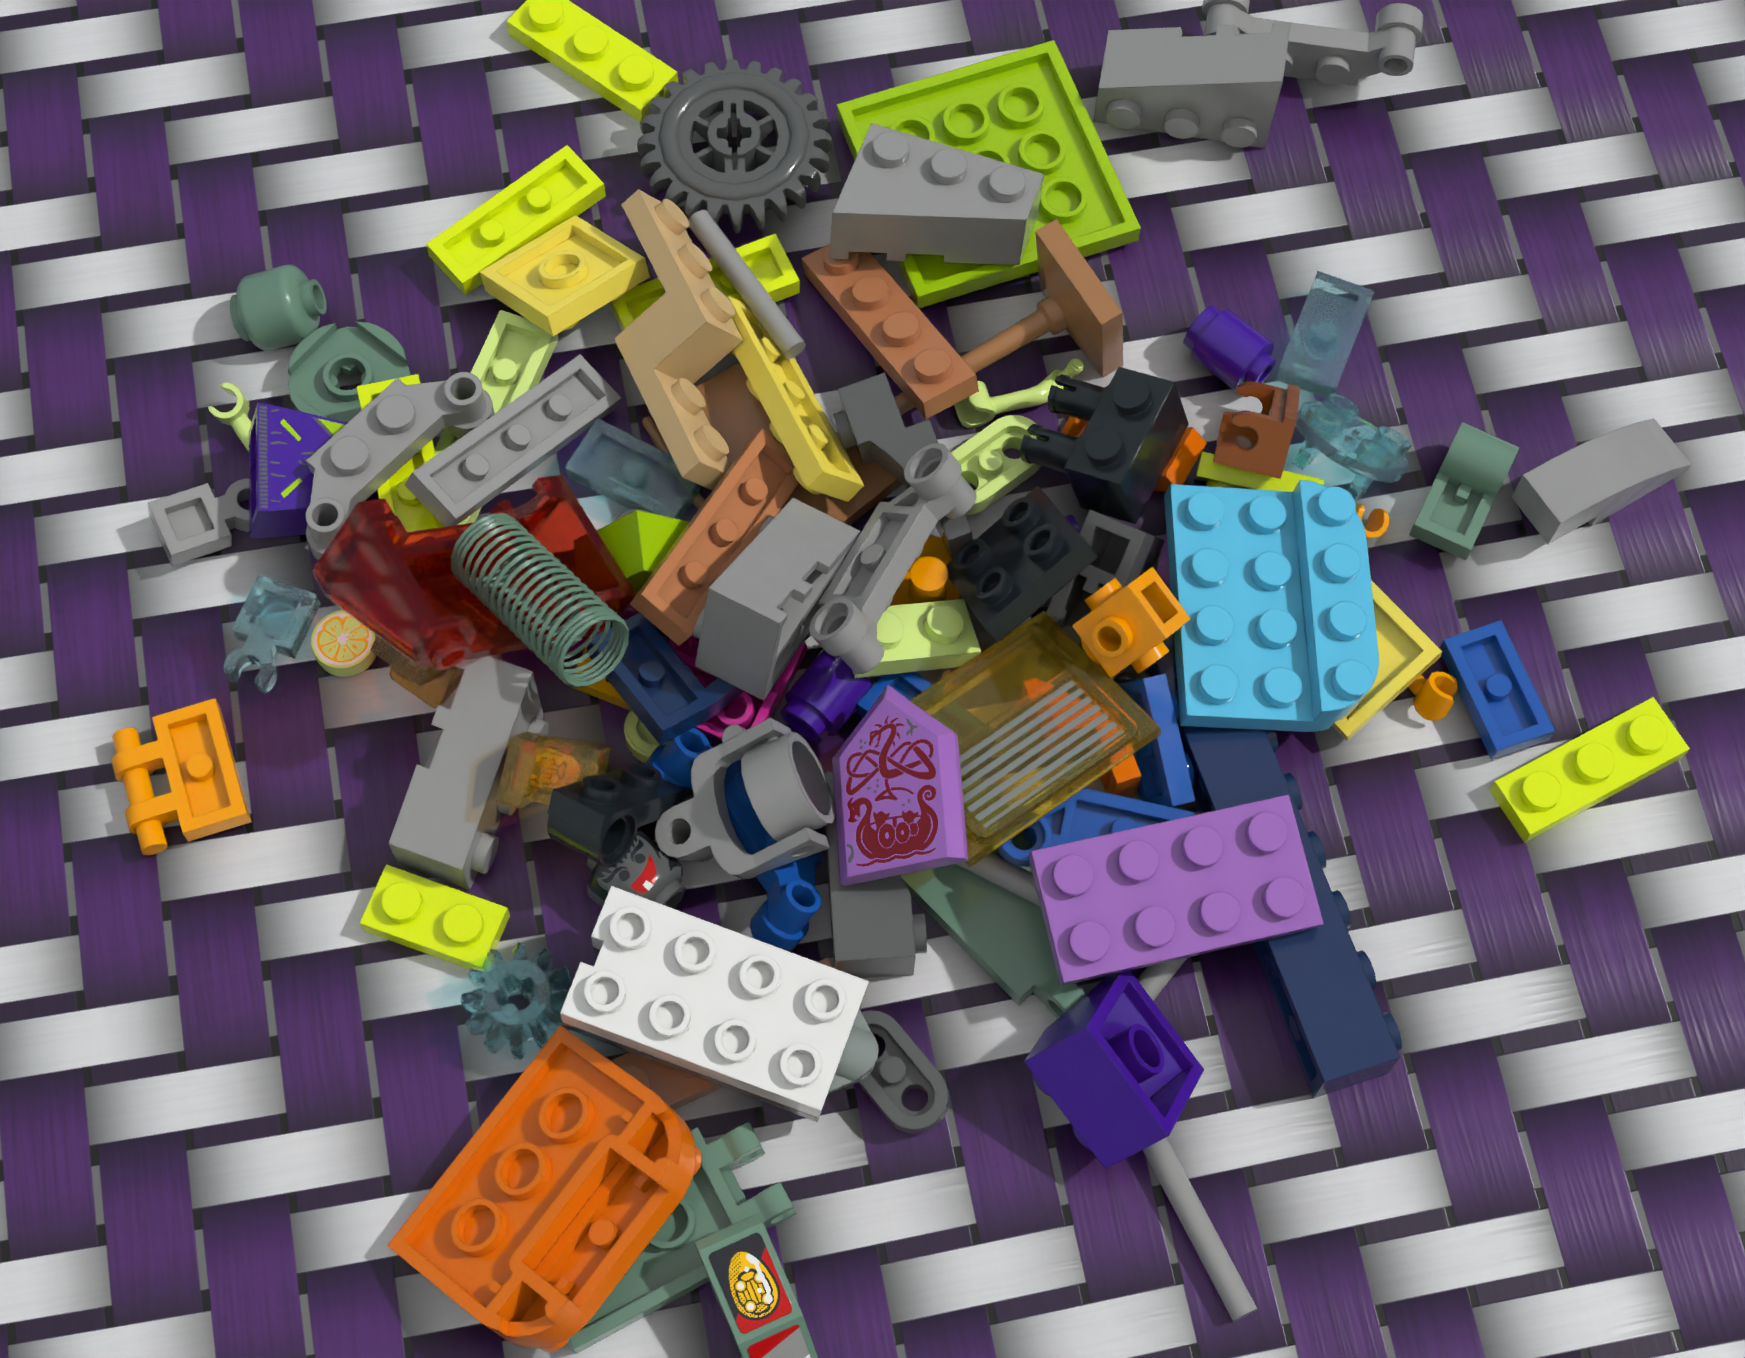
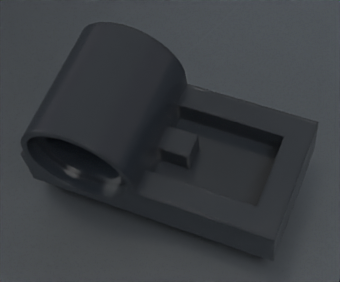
[547,763,684,867]

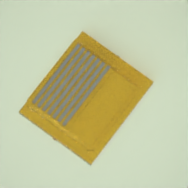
[910,611,1161,867]

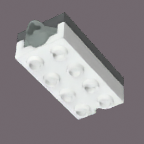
[560,886,879,1122]

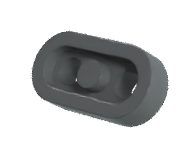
[858,1010,949,1134]

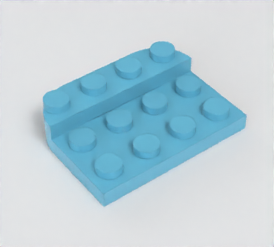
[1164,480,1379,732]

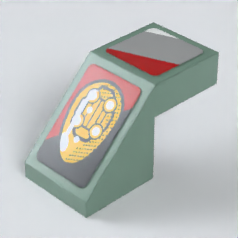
[694,1213,818,1358]

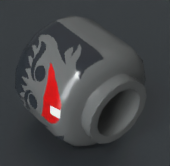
[586,831,686,909]

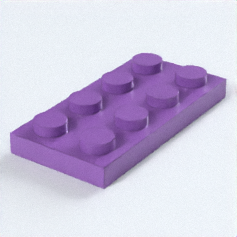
[1028,795,1324,986]

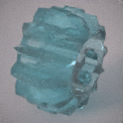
[461,942,572,1060]

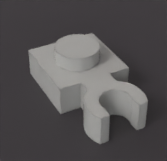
[148,478,249,566]

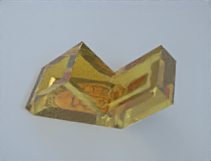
[495,732,612,808]

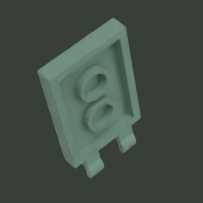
[900,778,1109,1019]
[569,1122,797,1353]

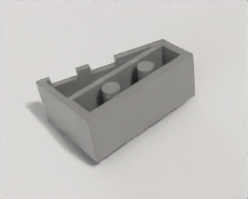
[1093,22,1291,149]
[829,123,1044,265]
[693,498,860,701]
[389,646,549,890]

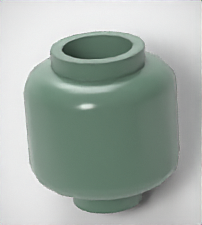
[230,264,327,351]

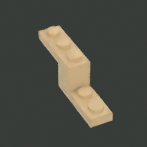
[614,189,743,490]

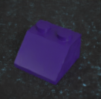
[1024,971,1204,1169]

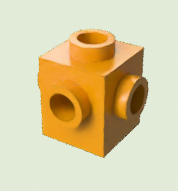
[1072,567,1191,678]

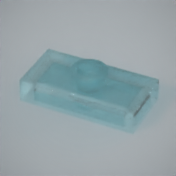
[1275,271,1374,400]
[565,418,703,520]

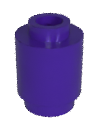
[1183,305,1276,391]
[780,649,872,744]

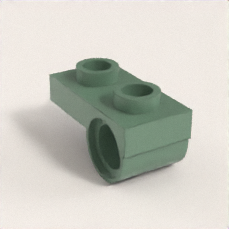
[1409,422,1520,560]

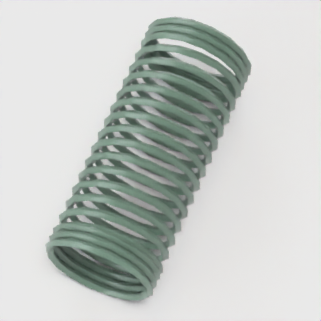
[451,513,629,687]

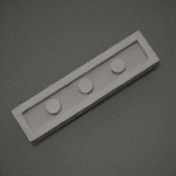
[405,354,622,531]

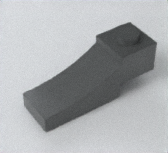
[832,372,973,559]

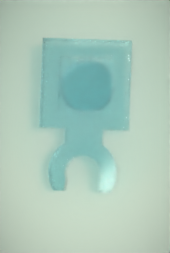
[224,574,321,694]

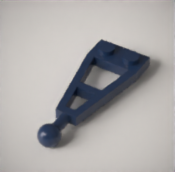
[587,613,811,745]

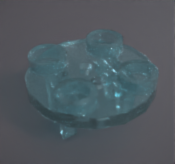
[1292,393,1411,502]

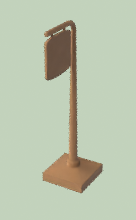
[642,219,1123,509]

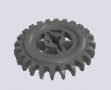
[637,59,832,234]

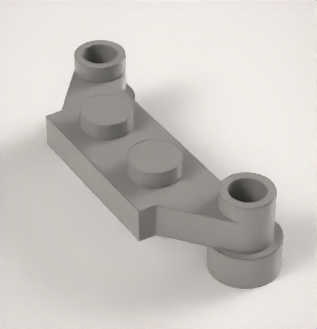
[1202,0,1423,86]
[306,372,495,566]
[809,443,977,674]

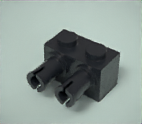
[1020,367,1189,524]

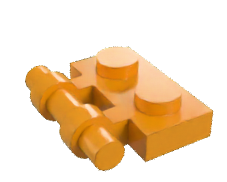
[111,698,252,855]

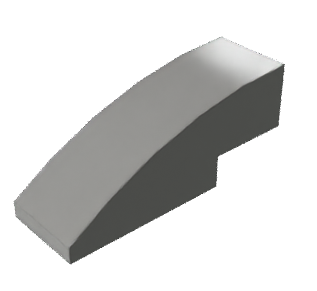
[1511,418,1691,545]

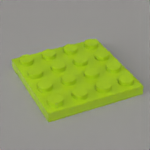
[836,40,1141,308]

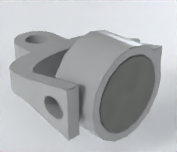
[655,718,835,879]

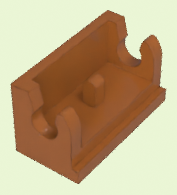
[1213,381,1300,479]

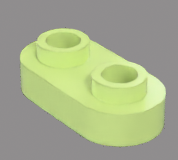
[951,415,1041,515]

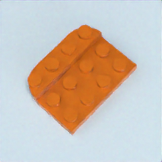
[387,1025,702,1352]

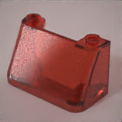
[313,475,636,670]

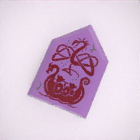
[832,685,969,886]

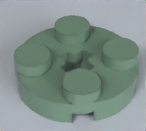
[288,321,411,422]

